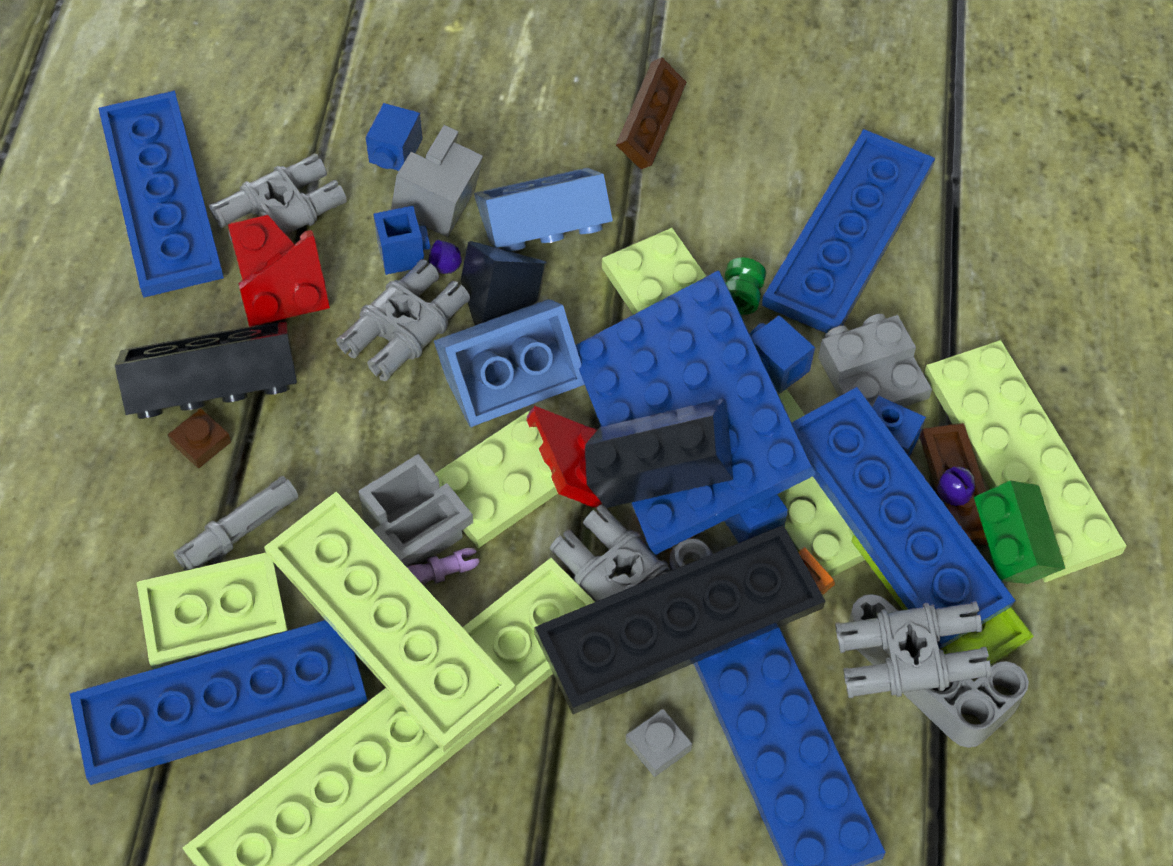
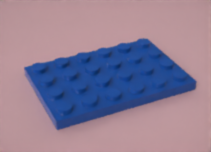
[576,270,817,555]

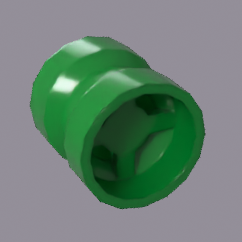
[724,257,766,315]

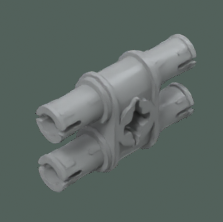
[209,153,347,244]
[336,259,470,381]
[550,504,670,602]
[835,602,992,699]

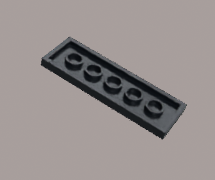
[534,525,826,714]

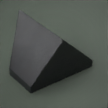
[460,241,547,325]

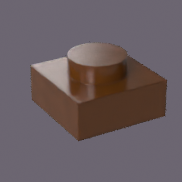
[168,408,231,469]

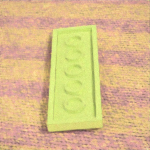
[924,340,1127,583]
[264,492,516,752]

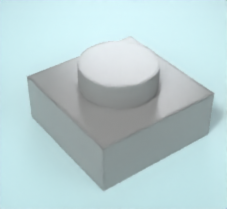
[626,709,692,777]

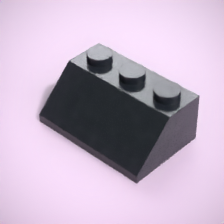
[585,398,733,508]

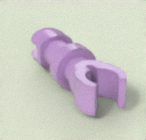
[407,547,480,585]

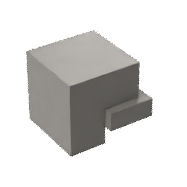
[391,125,483,237]
[358,454,473,567]

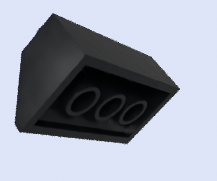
[114,320,297,419]

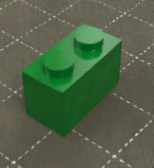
[974,480,1066,584]

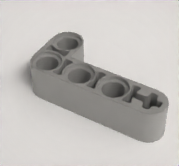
[848,594,1029,748]

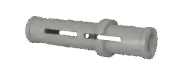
[174,476,299,571]

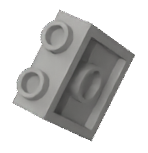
[818,314,932,407]

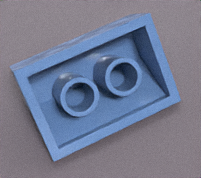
[474,168,613,252]
[434,299,585,427]

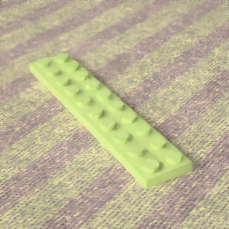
[602,228,865,577]
[183,558,595,866]

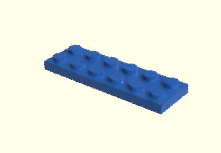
[98,91,224,298]
[762,129,935,334]
[792,387,1016,650]
[69,620,368,785]
[694,628,886,866]

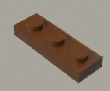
[616,57,687,170]
[919,423,988,546]

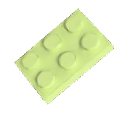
[435,411,558,548]
[137,552,288,670]

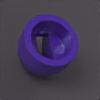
[428,240,462,274]
[938,466,975,506]

